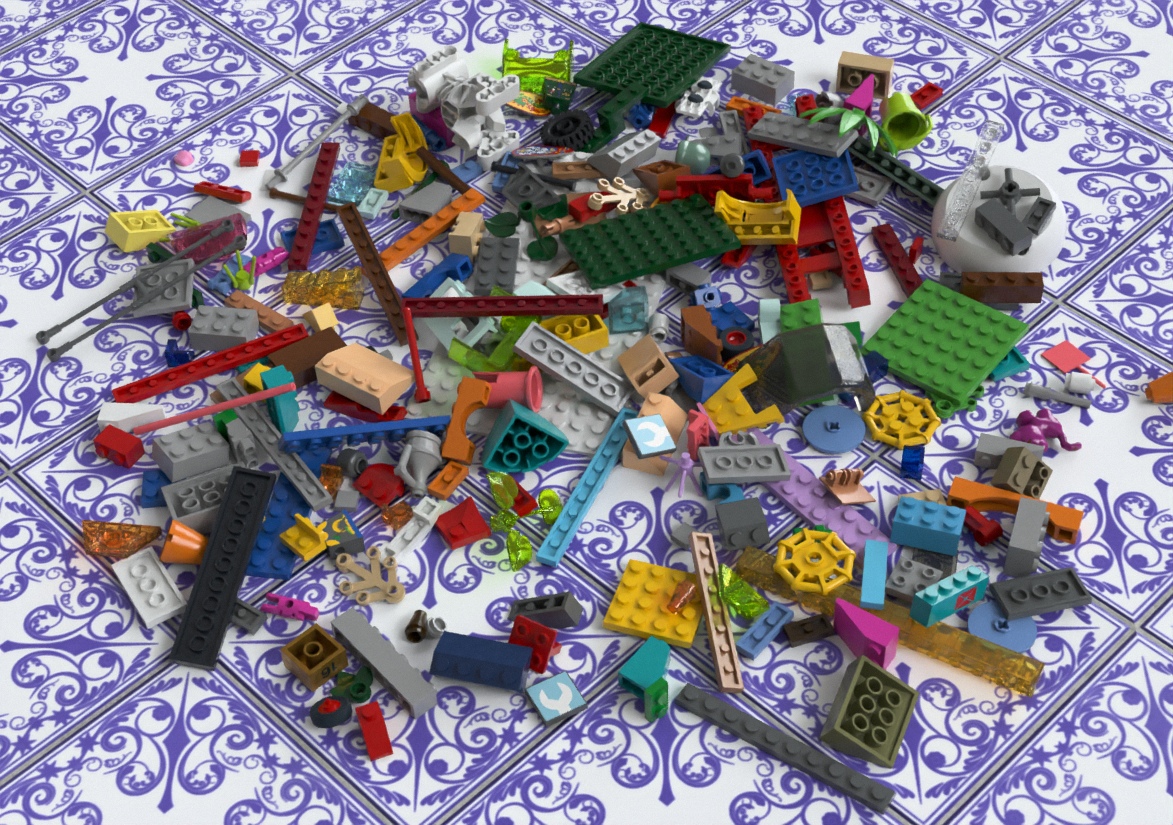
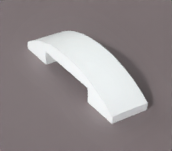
[373,496,443,566]

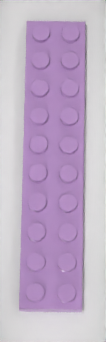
[718,427,897,571]

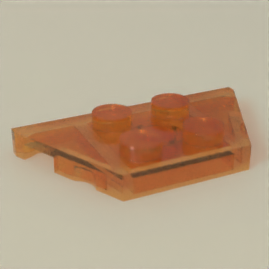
[82,520,162,558]

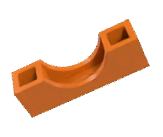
[441,376,492,466]

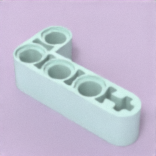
[758,298,786,374]

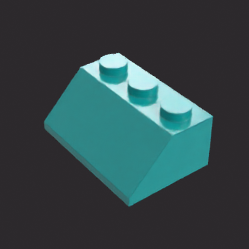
[260,365,300,435]

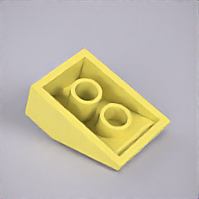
[104,210,176,252]

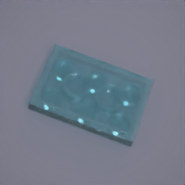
[327,162,378,207]

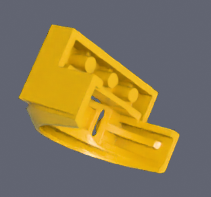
[374,112,429,193]
[714,189,801,245]

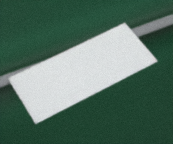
[260,169,276,190]

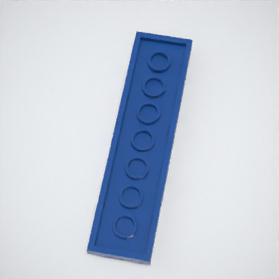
[278,415,451,454]
[246,446,332,580]

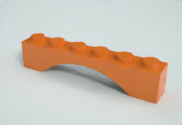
[946,477,1084,545]

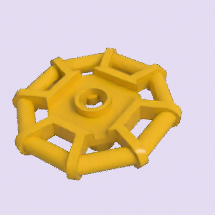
[862,390,941,450]
[773,528,856,596]

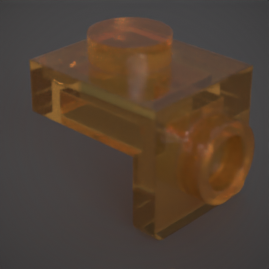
[319,463,344,500]

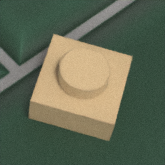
[808,270,832,290]

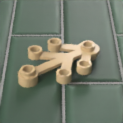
[587,177,651,215]
[335,546,406,606]

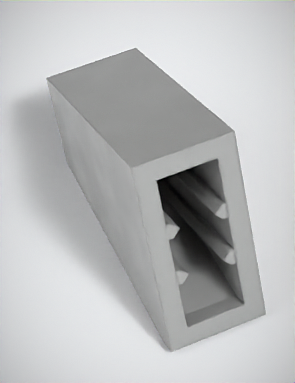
[398,182,452,224]

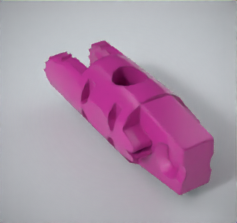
[243,246,290,277]
[260,592,319,621]

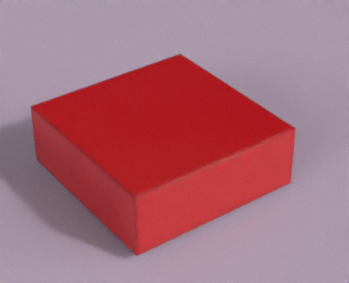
[239,150,260,167]
[909,237,924,264]

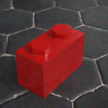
[93,424,145,469]

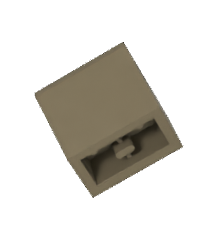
[990,446,1053,499]

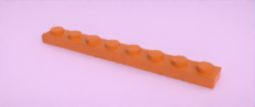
[360,188,485,278]

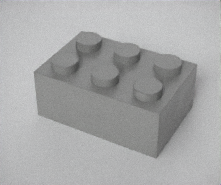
[731,54,795,106]
[188,305,260,352]
[152,421,230,483]
[1003,497,1050,578]

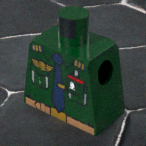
[541,77,577,115]

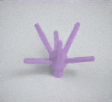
[660,452,703,498]

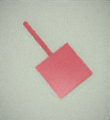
[1041,340,1106,389]

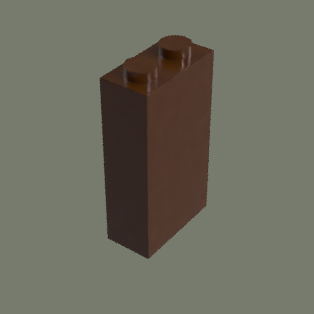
[267,327,347,389]

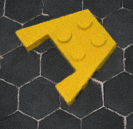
[702,363,785,436]

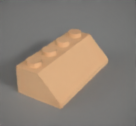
[623,392,688,476]

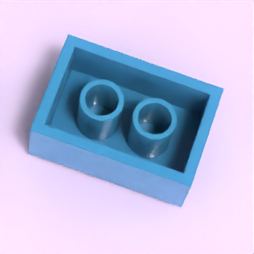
[890,496,966,556]

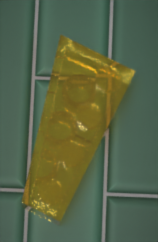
[281,266,365,310]

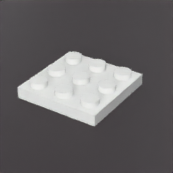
[546,271,630,305]

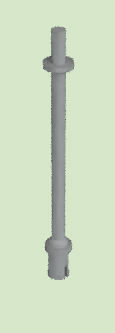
[265,94,369,190]

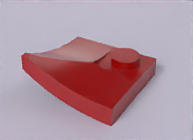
[434,496,491,550]

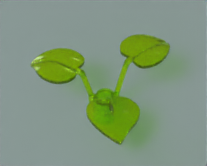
[485,472,563,572]

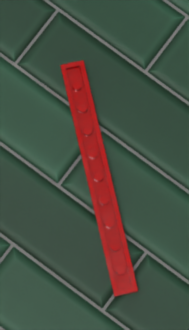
[111,323,309,403]

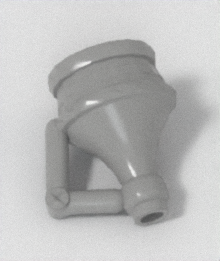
[394,430,442,499]

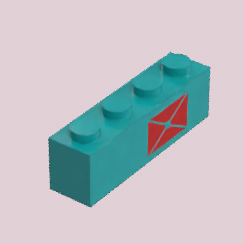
[909,565,990,628]

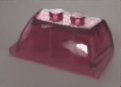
[167,213,247,265]

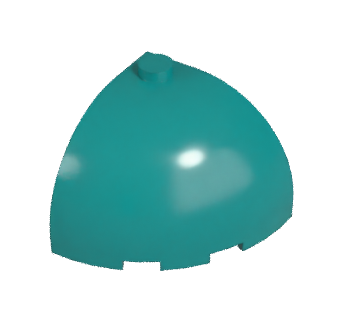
[481,398,569,473]

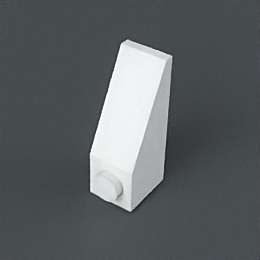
[97,402,167,433]

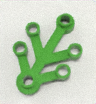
[925,385,984,419]

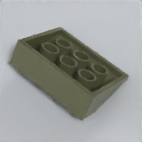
[819,655,920,769]

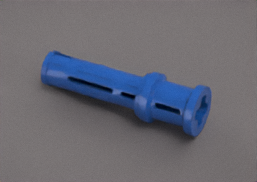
[411,115,446,152]

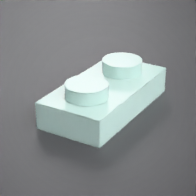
[357,188,389,220]

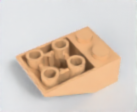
[617,333,680,399]

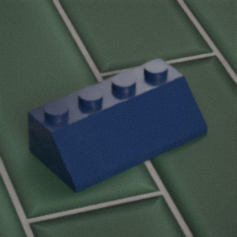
[429,631,533,694]

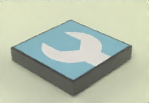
[622,414,677,459]
[525,670,588,727]

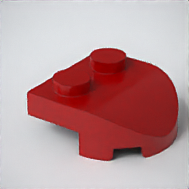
[352,463,405,510]

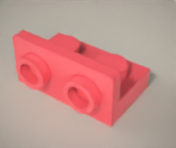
[686,409,709,461]

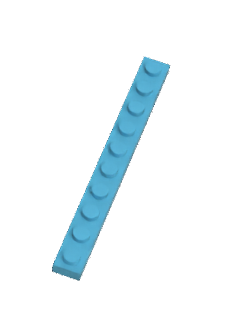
[536,407,639,567]

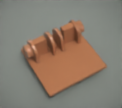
[819,468,876,505]

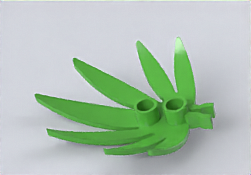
[799,107,898,157]

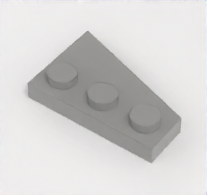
[689,132,743,161]

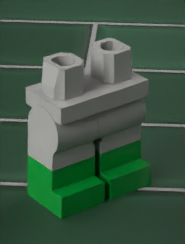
[212,409,259,469]

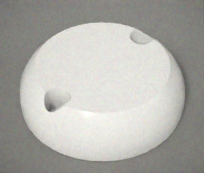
[931,165,1067,273]

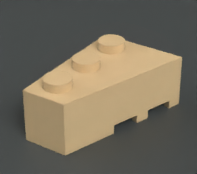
[448,212,486,265]

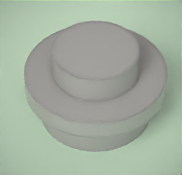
[426,616,448,638]

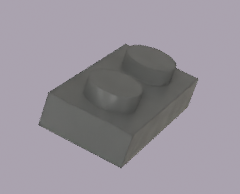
[1022,196,1056,235]
[230,598,268,635]

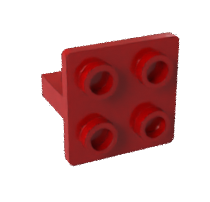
[508,615,562,674]

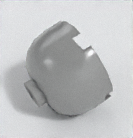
[814,91,844,125]

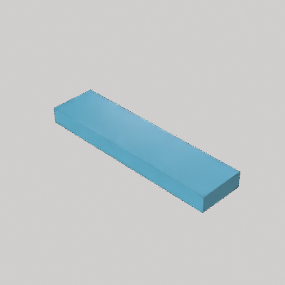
[860,539,888,610]

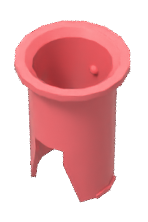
[472,366,543,413]

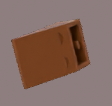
[680,304,723,365]

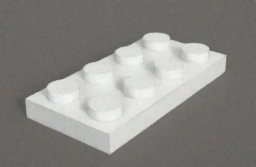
[111,546,187,629]

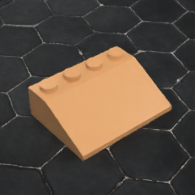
[315,343,415,415]

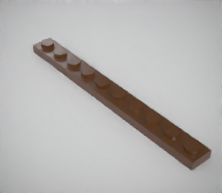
[336,201,419,347]

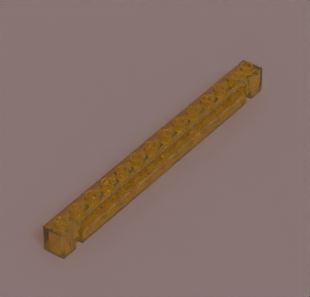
[736,545,1045,698]

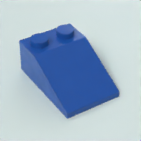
[668,354,735,404]

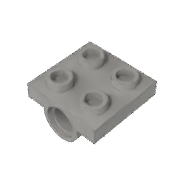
[461,317,514,355]
[885,556,943,602]

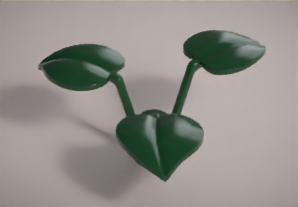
[484,194,569,261]

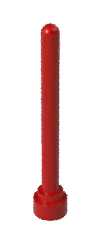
[403,307,431,403]

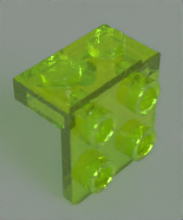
[718,563,770,620]

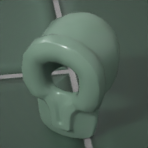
[675,134,710,175]

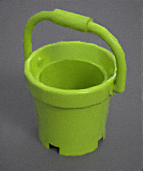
[878,92,933,152]

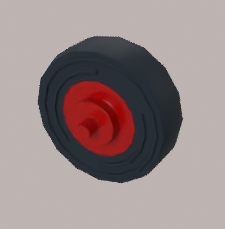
[309,695,353,728]

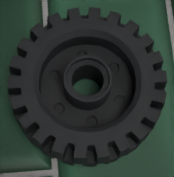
[540,109,595,152]

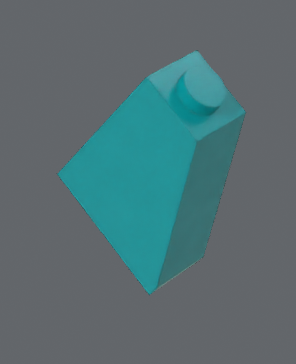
[618,636,670,701]

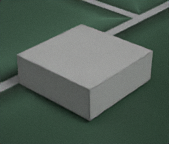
[334,490,360,512]
[671,522,699,550]

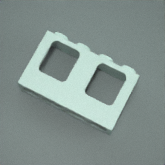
[422,277,498,365]

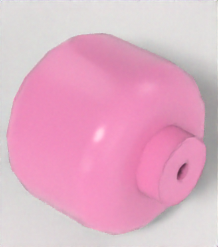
[174,150,194,166]

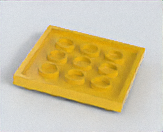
[603,559,704,649]

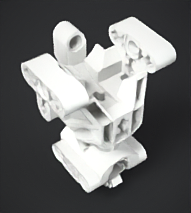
[408,45,520,171]

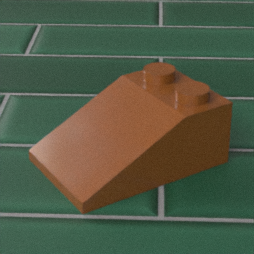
[633,160,691,196]

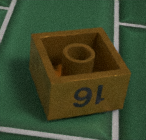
[280,623,349,692]

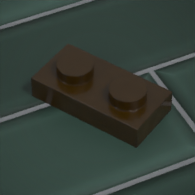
[783,613,834,648]

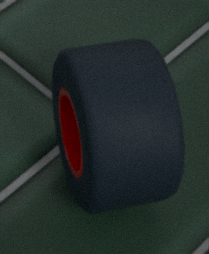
[718,326,754,362]

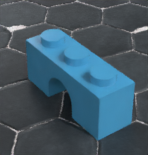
[699,472,745,504]

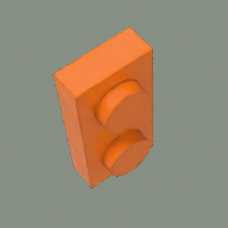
[427,460,469,501]

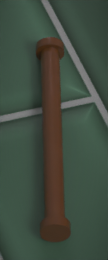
[269,187,339,212]

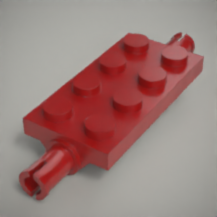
[659,174,773,207]

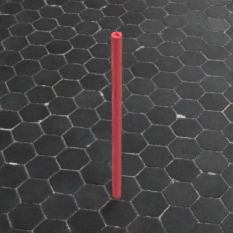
[133,382,296,435]

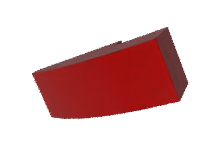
[568,191,621,223]

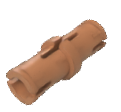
[540,215,575,237]

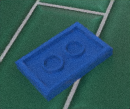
[280,219,345,255]

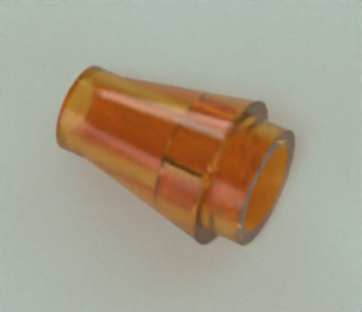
[667,580,697,614]

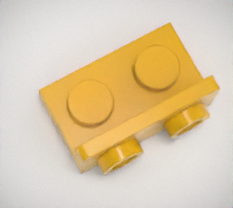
[279,513,327,562]

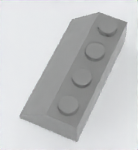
[587,129,661,180]

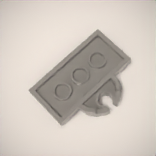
[697,431,791,484]

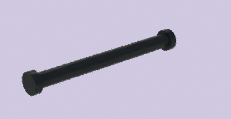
[491,161,576,192]

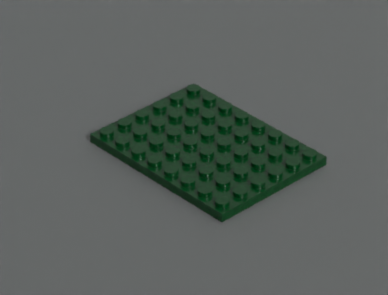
[573,22,731,108]
[558,194,741,290]

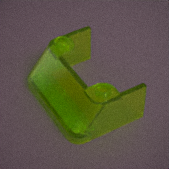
[502,39,574,93]
[448,285,542,372]

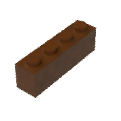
[348,102,398,140]
[959,272,1044,303]

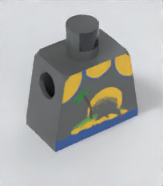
[317,509,365,560]

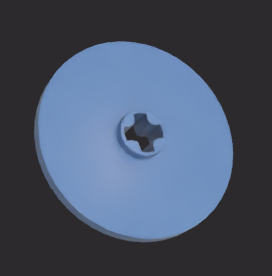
[802,405,866,454]
[967,601,1037,656]

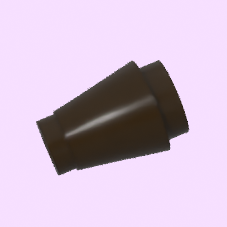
[405,610,427,643]

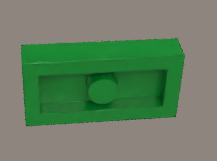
[644,677,668,723]

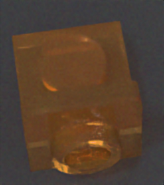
[381,500,414,530]

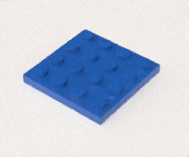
[772,148,860,207]

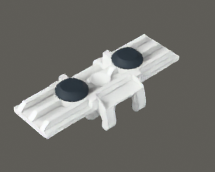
[675,76,722,118]

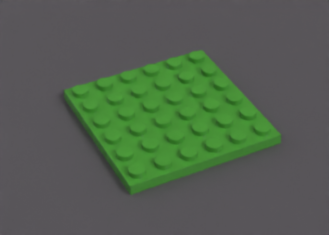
[858,279,1029,407]

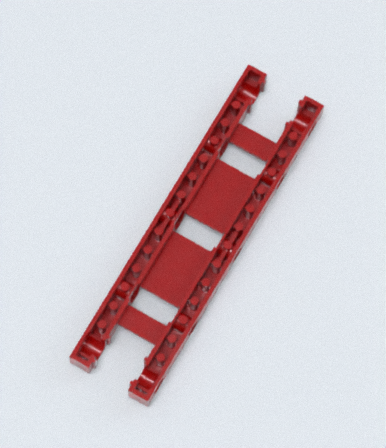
[742,94,871,309]

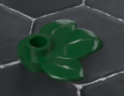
[330,666,374,703]

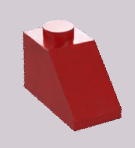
[355,701,393,761]

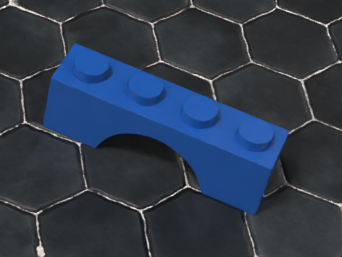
[402,253,474,298]

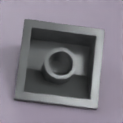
[715,497,770,551]

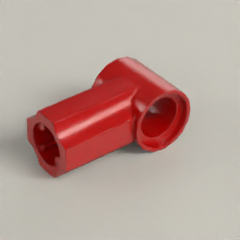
[964,506,1003,547]

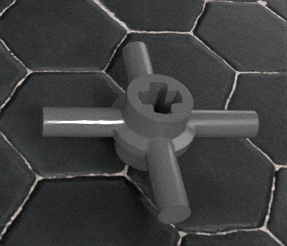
[980,168,1040,217]

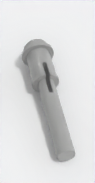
[1023,381,1091,408]

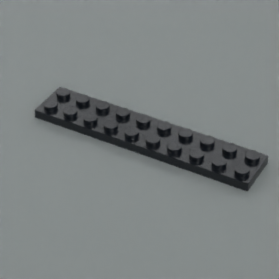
[169,466,276,671]

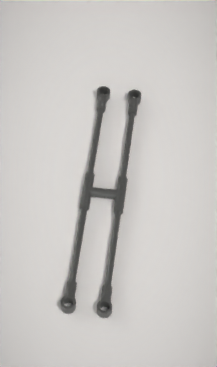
[36,219,247,362]

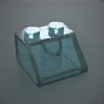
[608,286,649,335]

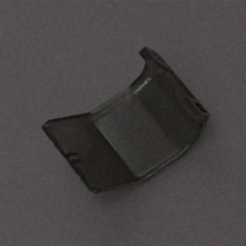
[736,323,876,429]

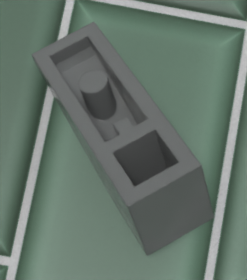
[508,591,583,629]

